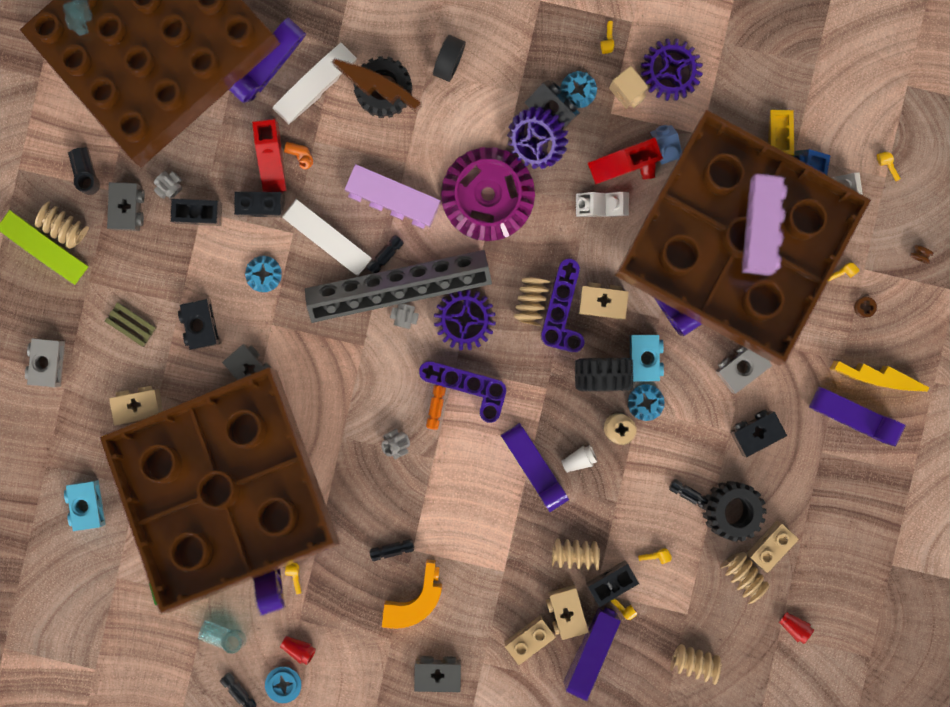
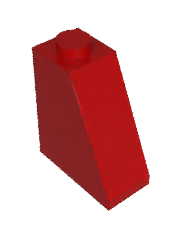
[588,138,663,185]

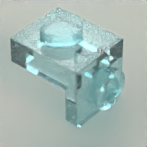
[63,0,92,36]

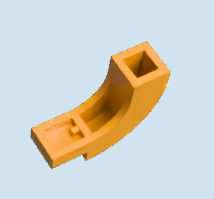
[382,560,442,629]

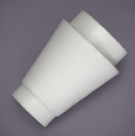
[562,445,597,473]

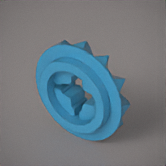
[560,71,597,108]
[245,256,282,292]
[628,384,665,421]
[265,666,302,703]

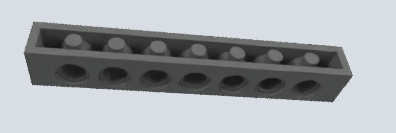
[305,250,492,323]

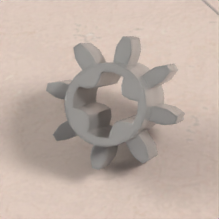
[153,171,182,199]
[390,304,419,329]
[381,429,410,459]

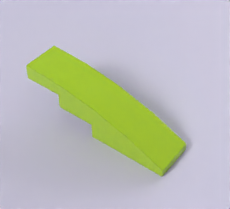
[0,209,88,285]

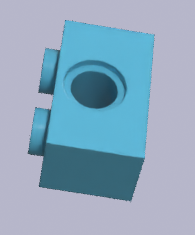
[629,335,664,381]
[64,480,106,531]

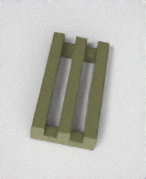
[104,302,156,347]

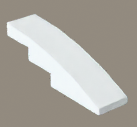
[272,43,357,125]
[282,199,372,276]

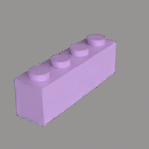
[344,164,441,229]
[742,174,787,275]

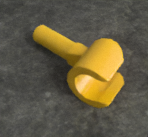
[600,21,614,54]
[877,152,901,181]
[829,262,860,281]
[638,548,672,564]
[285,563,302,595]
[610,598,637,620]

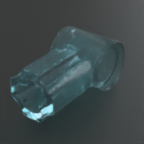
[198,620,246,654]

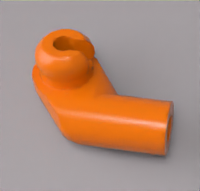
[284,142,313,170]

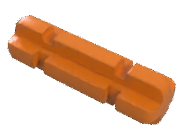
[426,385,446,430]

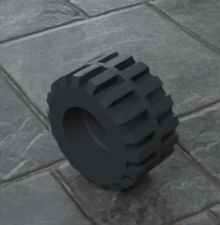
[353,56,413,118]
[575,358,633,391]
[702,481,767,542]

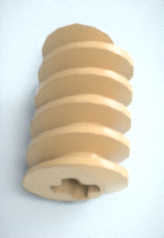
[35,201,89,249]
[514,277,551,327]
[604,413,636,445]
[552,538,600,571]
[720,552,770,604]
[670,644,722,685]

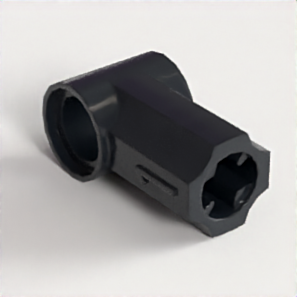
[68,147,100,195]

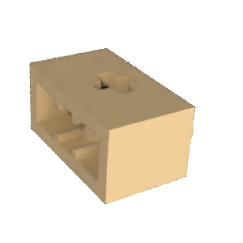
[609,66,649,109]
[578,282,629,319]
[109,386,163,426]
[746,521,799,573]
[546,585,589,640]
[504,615,556,665]

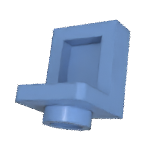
[650,125,682,165]

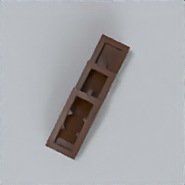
[332,59,422,113]

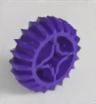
[640,38,703,101]
[507,107,569,169]
[434,289,496,350]

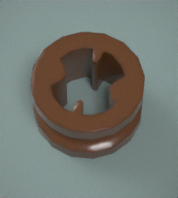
[910,245,934,264]
[854,297,877,318]

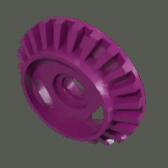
[441,147,535,241]

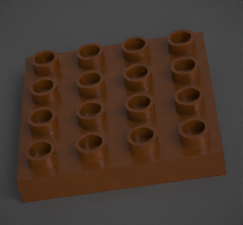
[20,0,280,168]
[615,109,871,366]
[100,367,340,614]

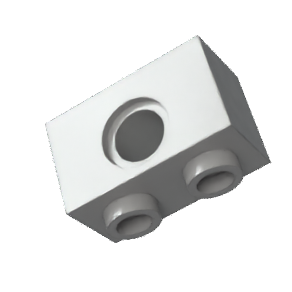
[25,339,65,387]
[715,346,772,394]

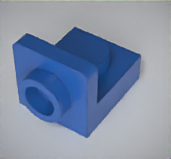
[793,149,831,175]

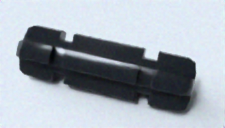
[367,235,404,274]
[669,479,708,510]
[369,539,414,561]
[220,673,257,707]

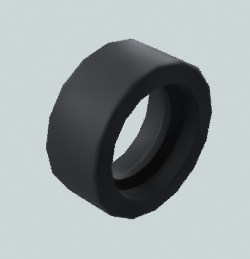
[433,35,466,82]

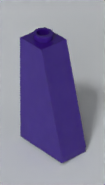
[563,607,621,701]

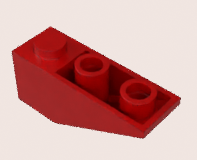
[252,119,287,192]

